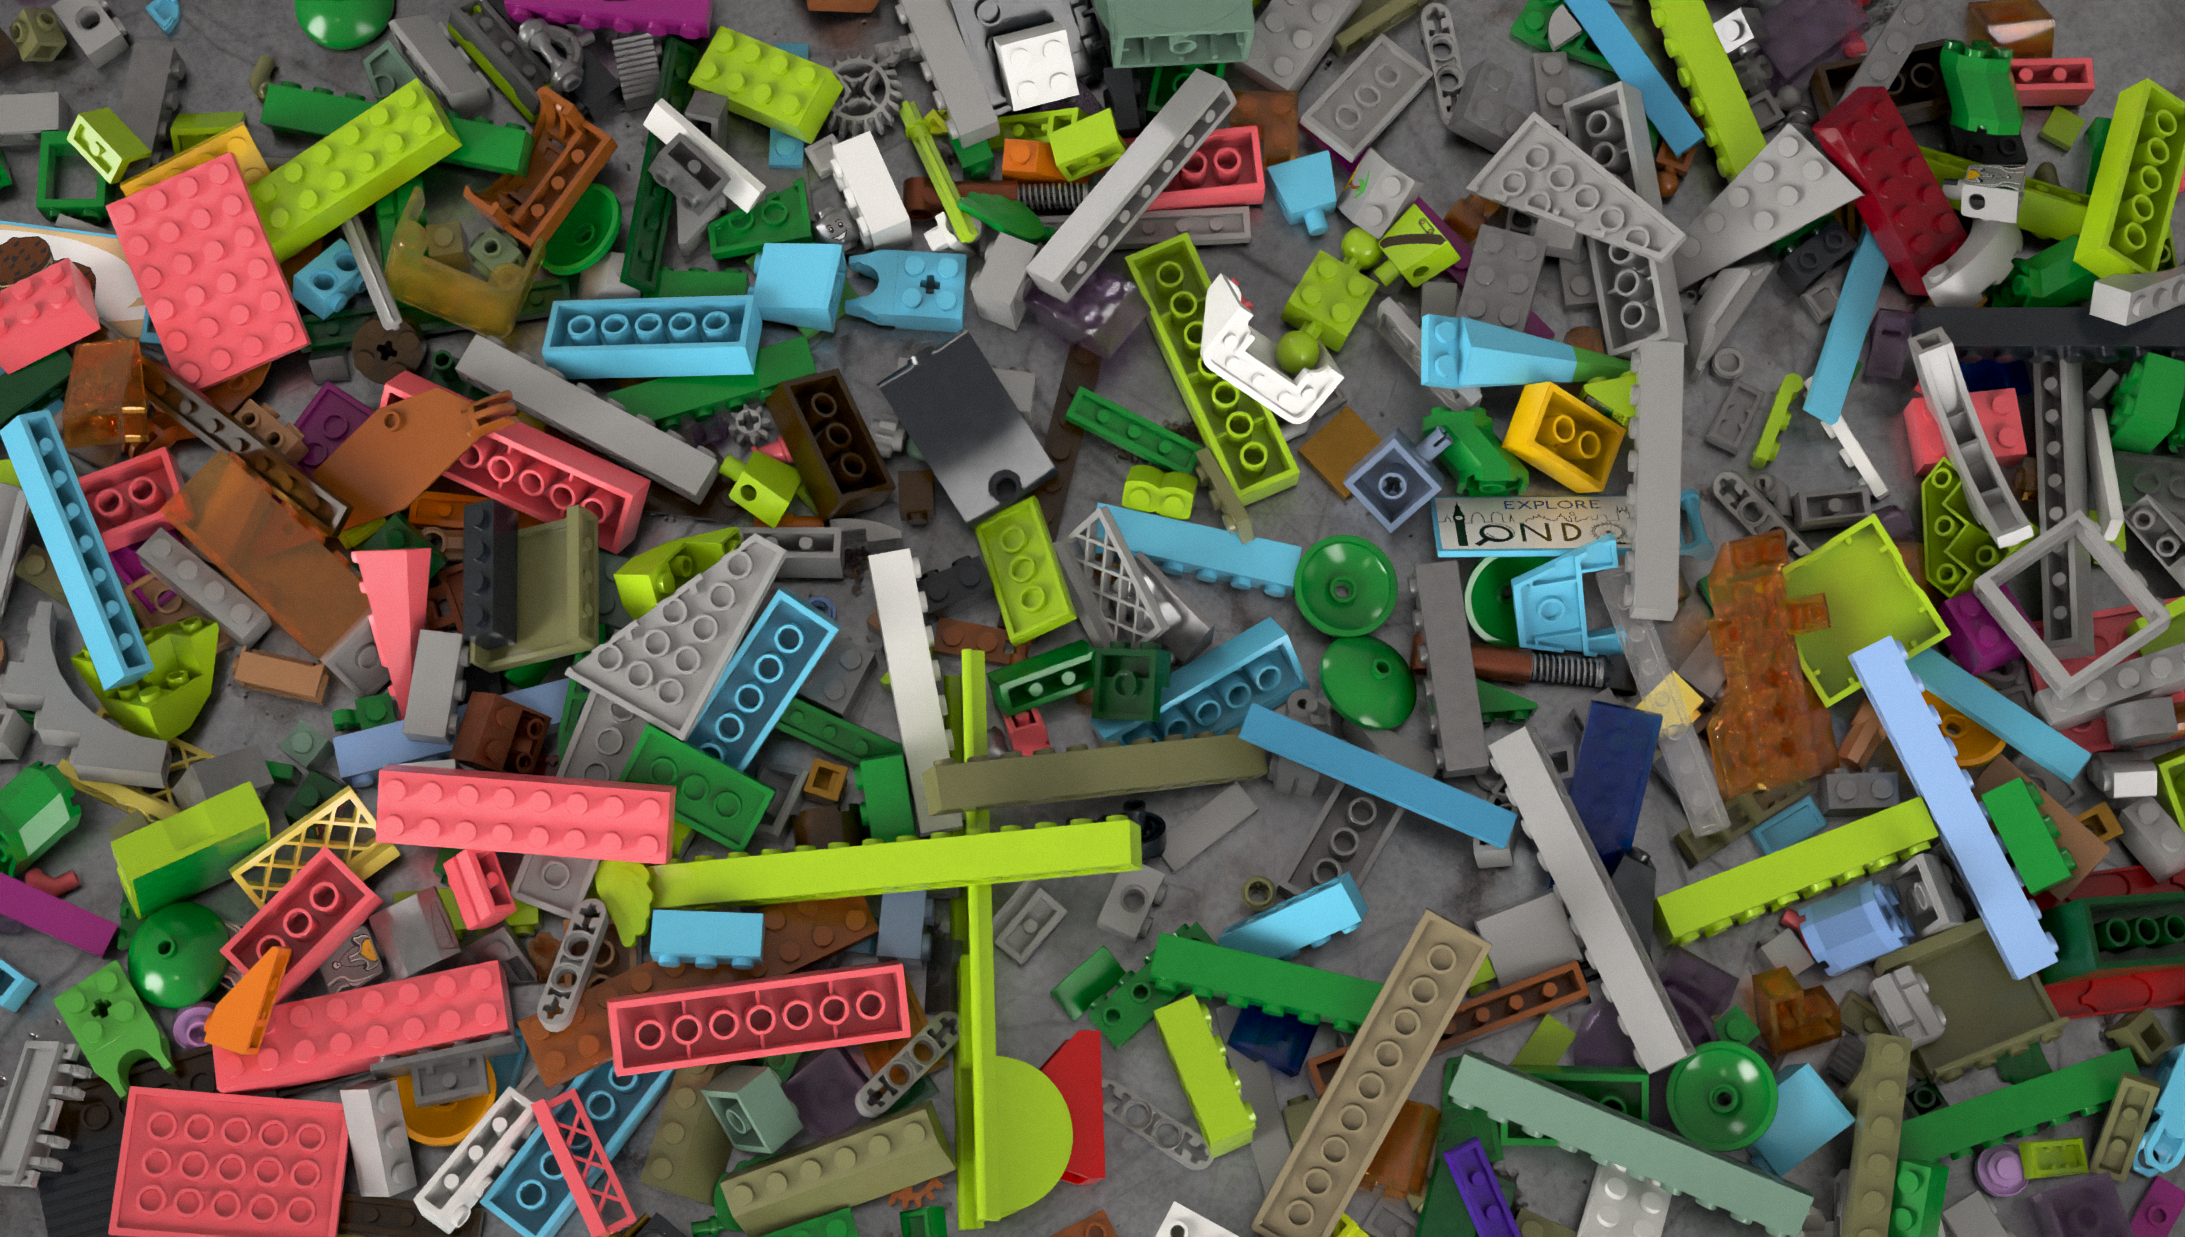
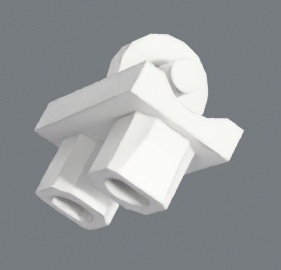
[924,212,984,259]

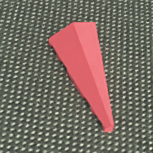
[351,548,431,721]

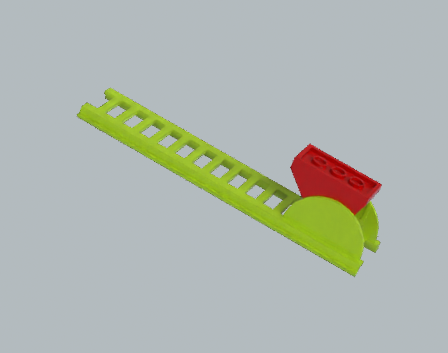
[944,649,1106,1230]

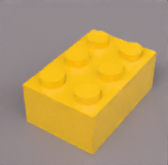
[1501,381,1626,494]

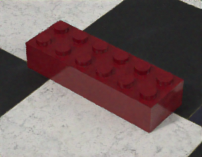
[1812,86,1968,296]

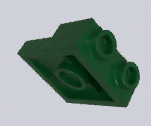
[1092,641,1171,722]

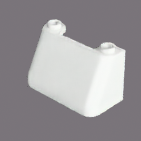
[1200,273,1344,424]

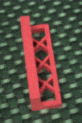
[530,1088,638,1237]

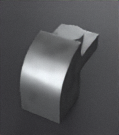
[2105,697,2178,751]

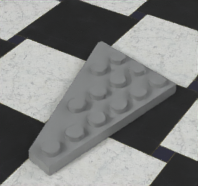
[564,533,789,741]

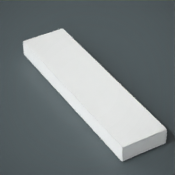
[643,98,766,213]
[2084,408,2124,541]

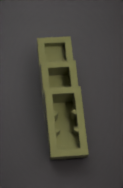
[1673,760,1815,867]

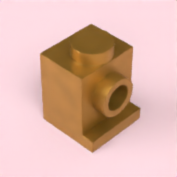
[803,757,849,806]
[2075,801,2124,844]

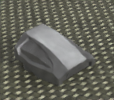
[368,886,463,981]

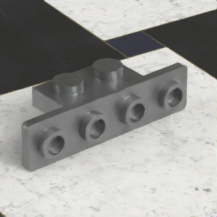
[370,1033,521,1109]

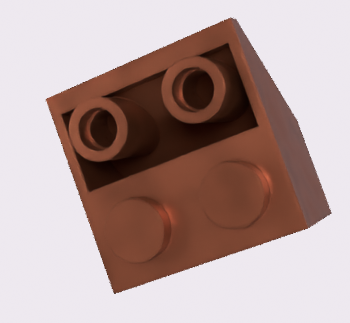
[449,691,552,775]

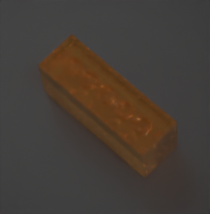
[159,449,371,661]

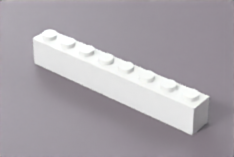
[868,548,966,837]

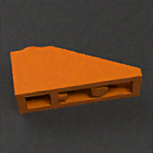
[1002,138,1106,187]
[204,946,292,1055]

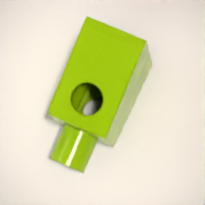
[718,451,802,529]

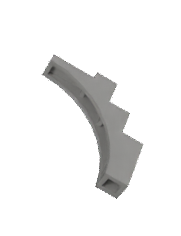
[1908,327,2034,549]
[0,601,172,789]

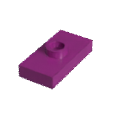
[2121,1175,2185,1237]

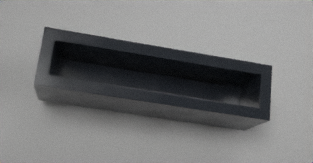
[463,499,518,650]

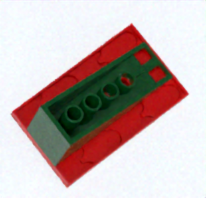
[2021,865,2185,1020]

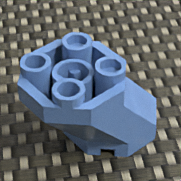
[1798,880,1916,976]

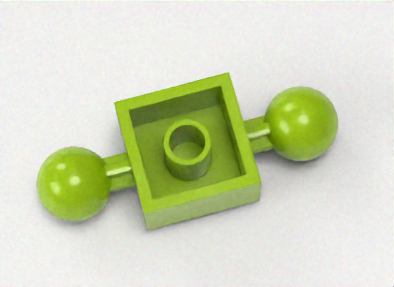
[1275,227,1384,374]

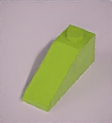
[988,107,1089,153]

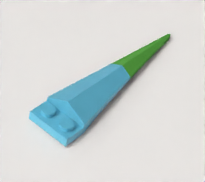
[1421,314,1631,389]

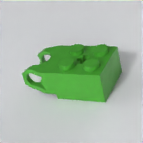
[52,960,176,1103]

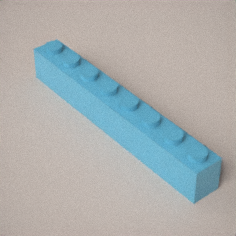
[0,409,155,691]

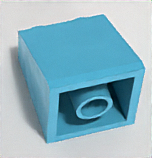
[747,243,848,333]
[1746,1063,1855,1177]

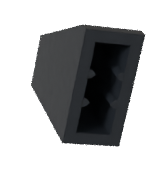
[1606,845,1656,956]

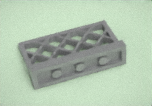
[1053,506,1169,649]

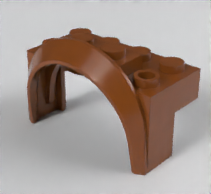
[463,86,618,254]

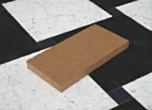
[1971,753,2112,902]

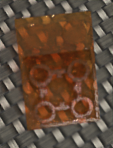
[62,337,150,449]

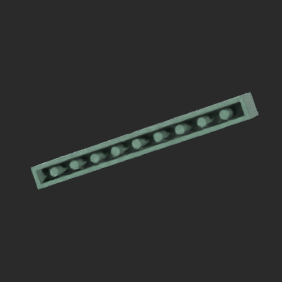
[1448,1048,1814,1237]

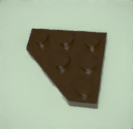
[629,423,749,525]

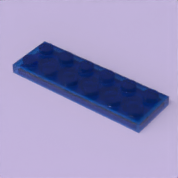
[1546,700,1663,890]

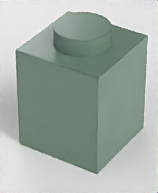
[278,720,335,772]

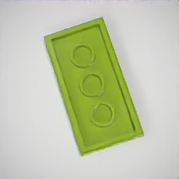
[974,495,1077,647]

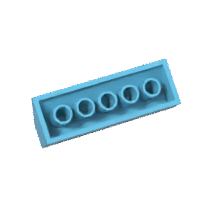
[1089,617,1310,746]

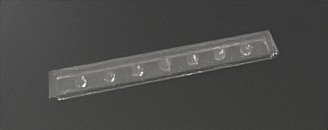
[1595,564,1731,839]

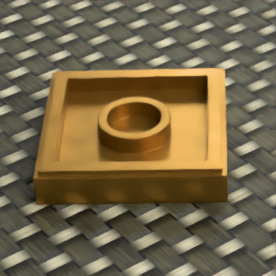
[1297,405,1382,501]

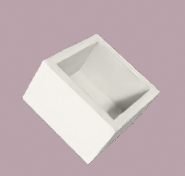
[993,21,1079,111]

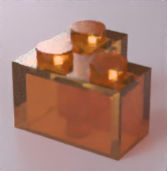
[1229,91,1298,170]
[1752,966,1842,1057]

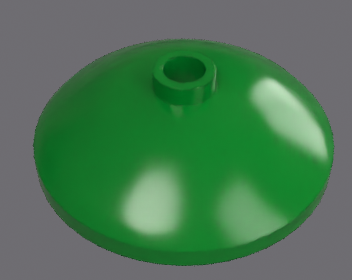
[295,0,394,50]
[534,183,622,275]
[1293,535,1398,638]
[1463,556,1552,647]
[1319,635,1417,731]
[127,902,230,1009]
[1666,1041,1779,1152]

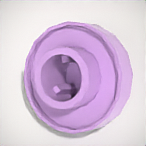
[173,1001,217,1050]
[1975,1143,2030,1197]

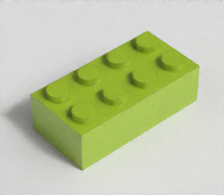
[688,25,844,145]
[1154,994,1257,1159]

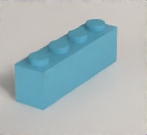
[1217,871,1369,961]

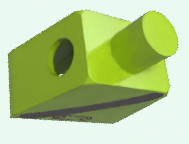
[1373,203,1461,287]

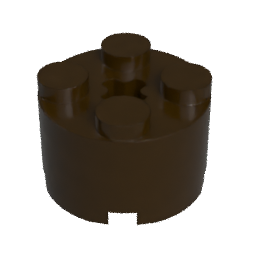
[352,311,427,385]
[791,803,867,850]

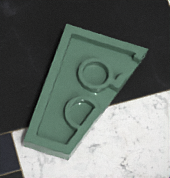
[363,40,445,110]

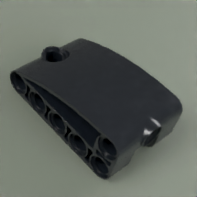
[877,327,1059,530]

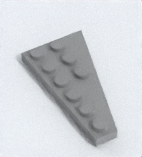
[1465,112,1687,264]
[1672,123,1865,292]

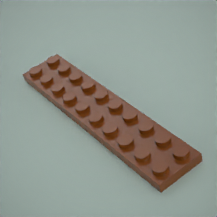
[517,896,879,1090]

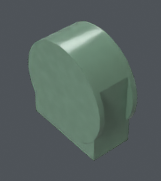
[1094,0,1255,69]

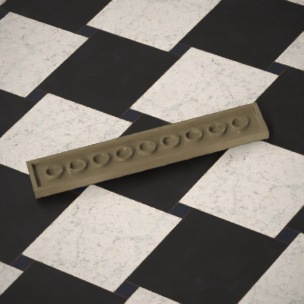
[1250,907,1492,1237]

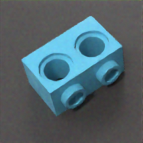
[292,238,367,320]

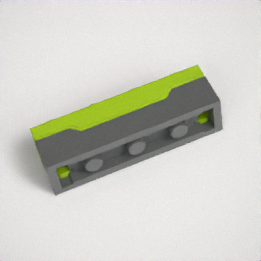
[447,0,563,124]

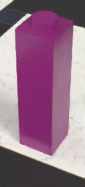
[0,872,118,958]

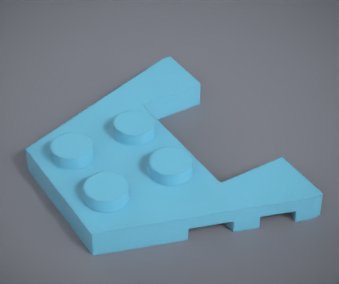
[1511,533,1626,657]

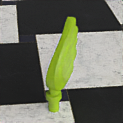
[594,860,656,949]

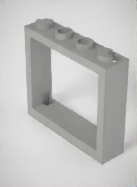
[1973,509,2171,701]

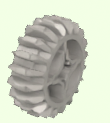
[824,51,904,139]

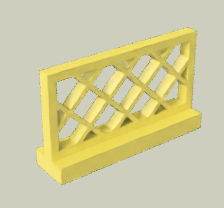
[57,704,216,822]
[228,785,401,910]

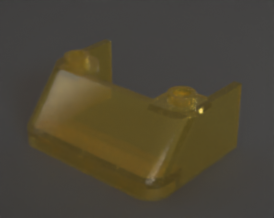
[383,186,546,339]

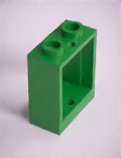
[36,131,116,223]

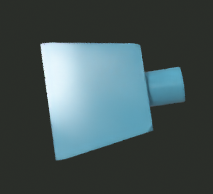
[1265,150,1337,236]

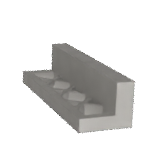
[0,482,31,626]

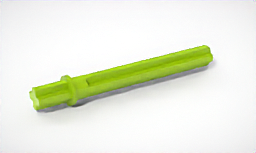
[899,100,978,243]

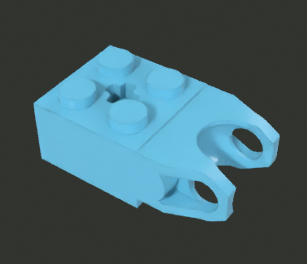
[845,249,968,332]
[2131,1043,2185,1178]

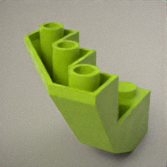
[1921,456,2040,599]
[613,527,743,620]
[70,616,219,741]

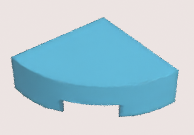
[144,0,181,36]

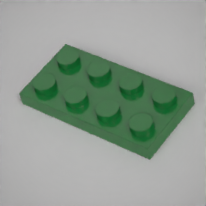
[617,722,777,852]

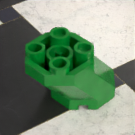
[1939,39,2024,135]
[1983,234,2100,307]
[1421,407,1529,497]
[0,761,82,878]

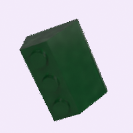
[1415,1159,1517,1237]

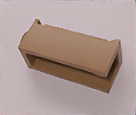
[232,646,332,705]

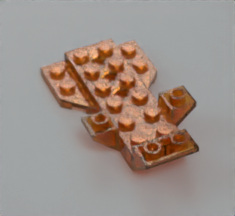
[1707,529,1840,798]

